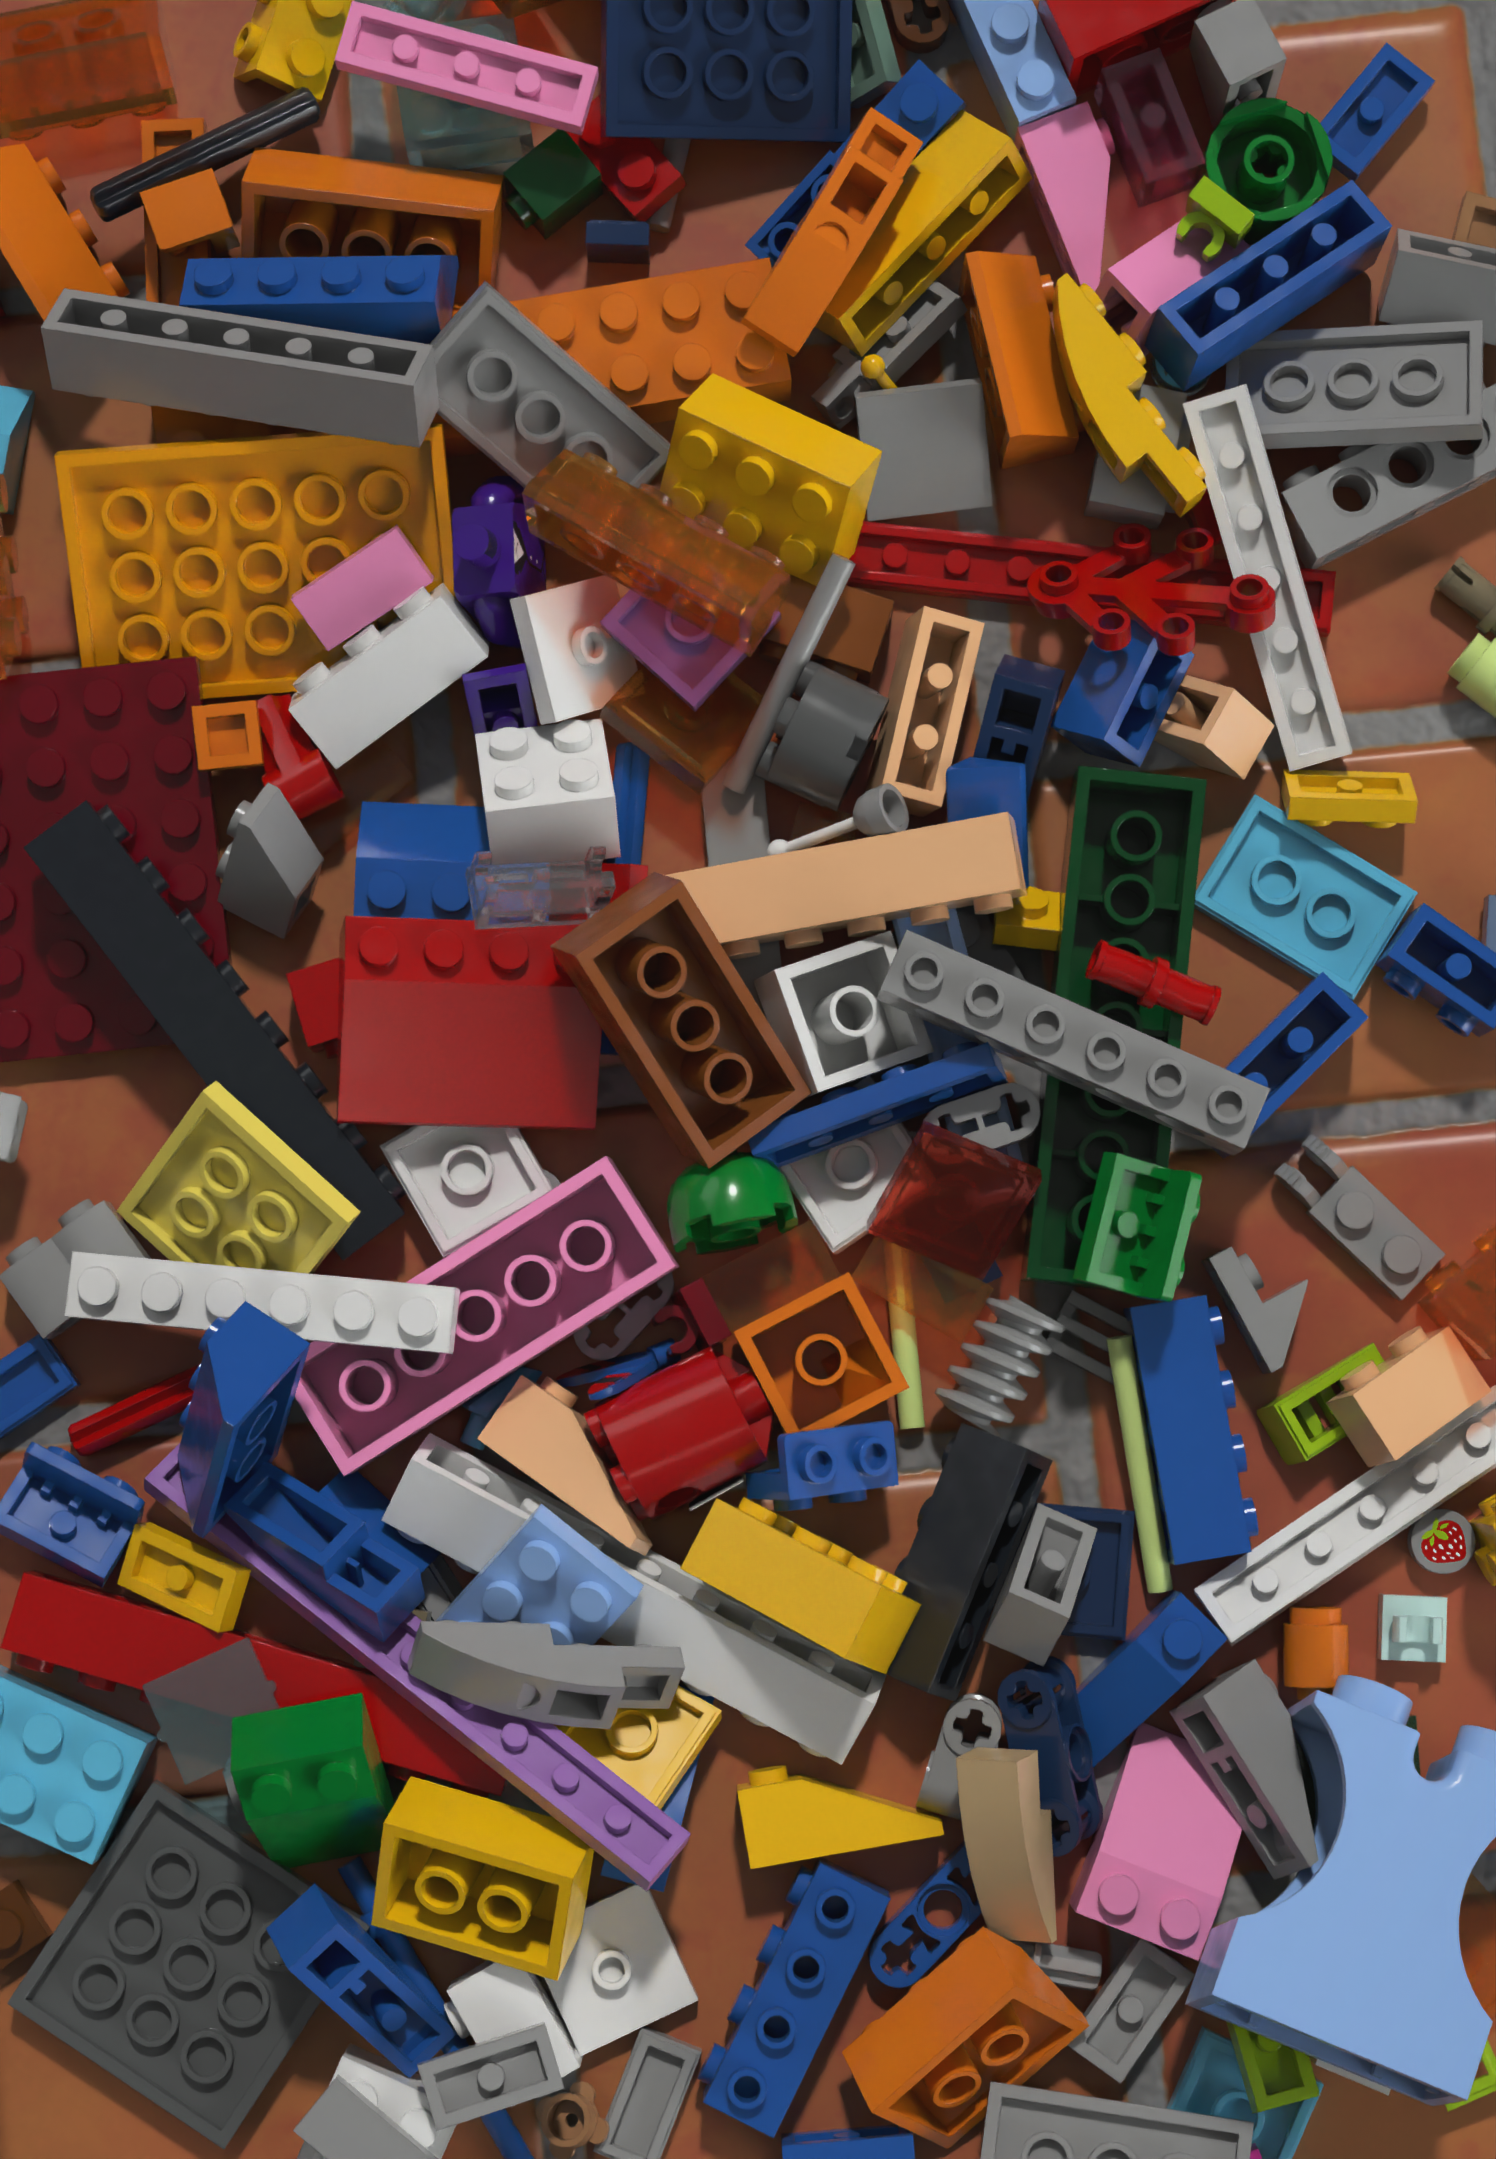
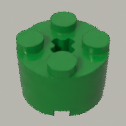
[1197,98,1333,244]

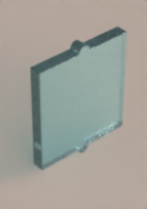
[142,1637,280,1785]

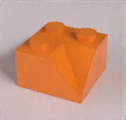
[733,1272,909,1433]

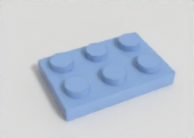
[436,1503,644,1645]

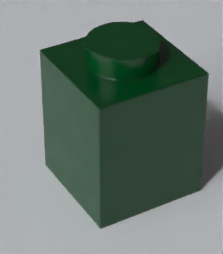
[503,129,603,240]

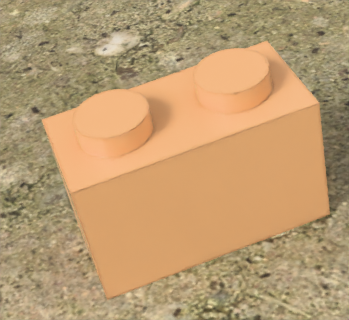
[1326,1326,1491,1468]

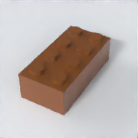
[550,872,812,1169]

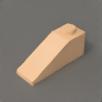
[477,1375,653,1556]

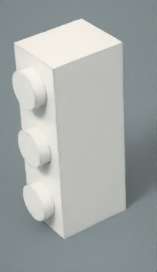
[288,583,490,769]

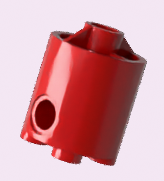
[584,1346,775,1521]

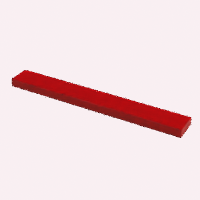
[846,521,1336,637]

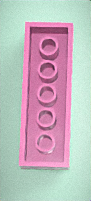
[295,1156,679,1476]

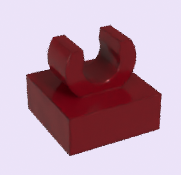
[651,1278,732,1356]

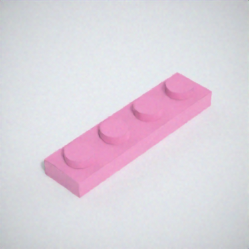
[335,0,599,135]

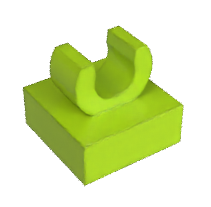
[1176,175,1255,263]

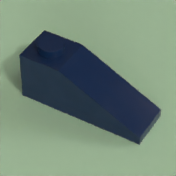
[973,654,1066,808]

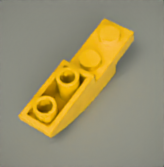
[1052,273,1207,517]

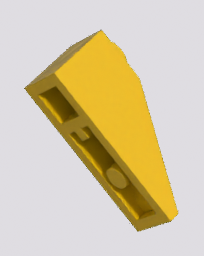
[737,1765,944,1869]

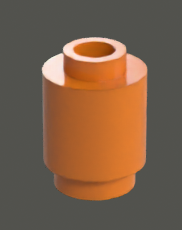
[1283,1606,1349,1700]

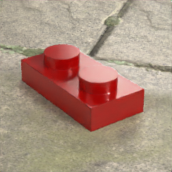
[566,94,687,222]

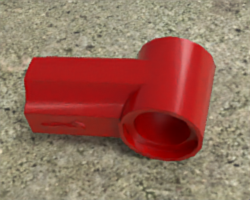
[257,694,345,820]

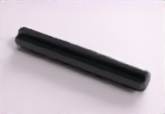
[90,87,321,222]

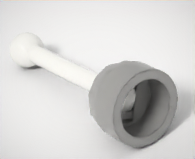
[767,783,909,856]

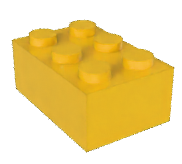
[655,373,882,586]
[680,1497,922,1674]
[371,1776,594,1981]

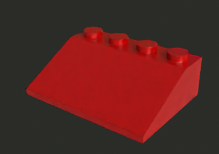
[336,916,602,1130]

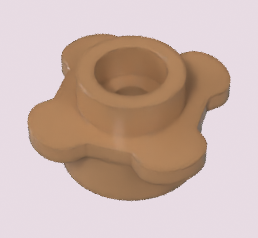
[536,2081,609,2159]

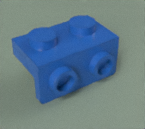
[745,1421,899,1511]
[0,1442,145,1588]

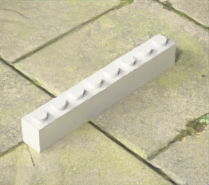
[381,1433,886,1765]

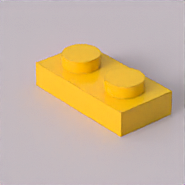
[1281,769,1418,828]
[117,1522,251,1633]

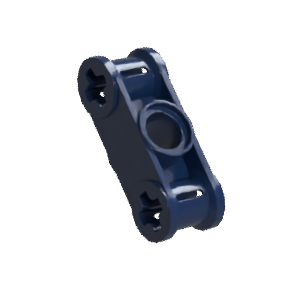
[998,1656,1103,1857]

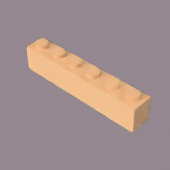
[666,812,1027,960]

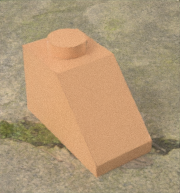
[1154,674,1275,780]

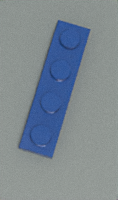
[748,1042,1008,1168]

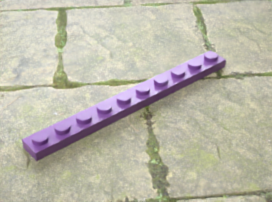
[144,1443,691,1892]

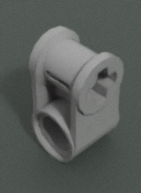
[916,1693,1002,1821]

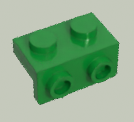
[1073,1152,1202,1302]

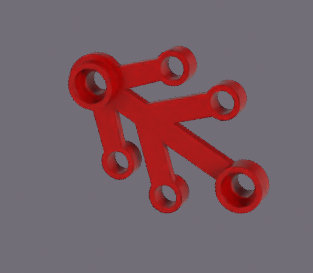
[1027,523,1276,656]

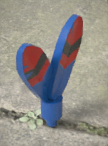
[556,1338,692,1400]

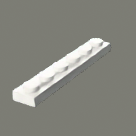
[1183,384,1352,771]
[65,1251,460,1354]
[1194,1385,1496,1646]

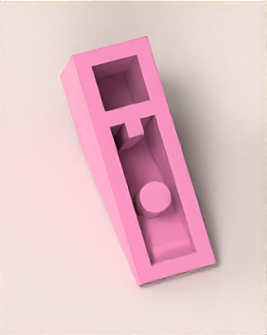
[1014,101,1115,291]

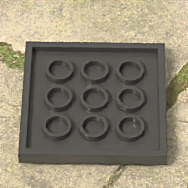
[7,1780,370,2149]

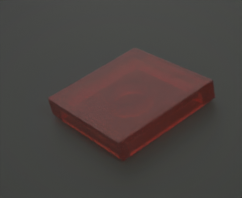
[867,1120,1042,1280]

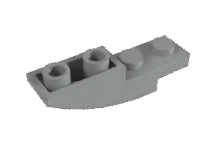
[407,1620,685,1729]

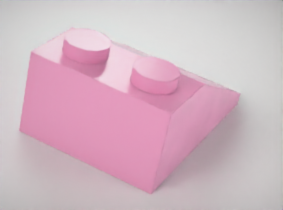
[1069,1722,1242,1961]

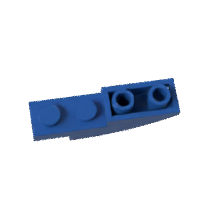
[745,59,967,267]

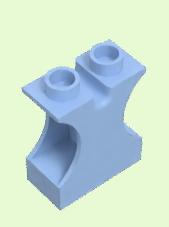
[1185,1675,1496,2106]

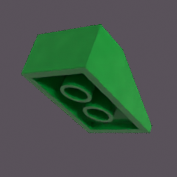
[231,1693,394,1868]

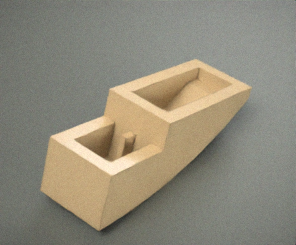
[956,1747,1057,1943]

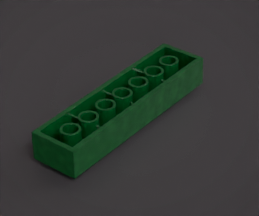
[1021,766,1207,1291]

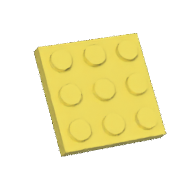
[116,1081,361,1274]

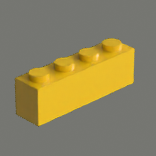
[815,110,1032,357]

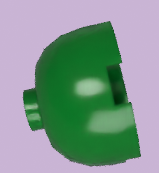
[667,1149,798,1255]

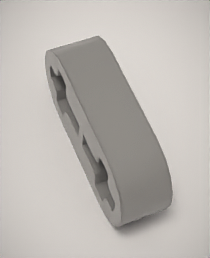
[920,1083,1040,1164]
[574,1272,675,1361]

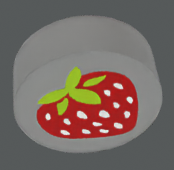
[1407,1509,1476,1574]

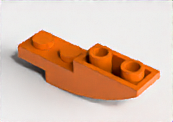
[740,107,923,357]

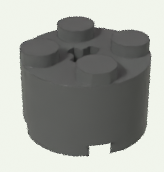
[755,660,889,812]

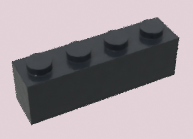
[886,1423,1053,1702]

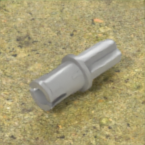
[976,1929,1102,1991]

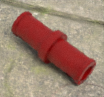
[1085,939,1222,1026]

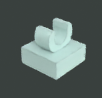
[1377,1594,1447,1663]

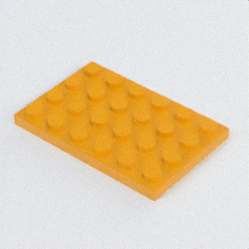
[54,422,467,699]

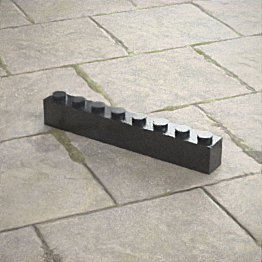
[23,800,407,1261]

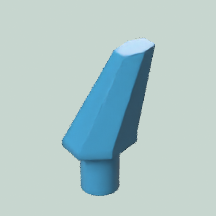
[460,1366,543,1451]

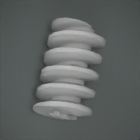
[935,1294,1066,1438]

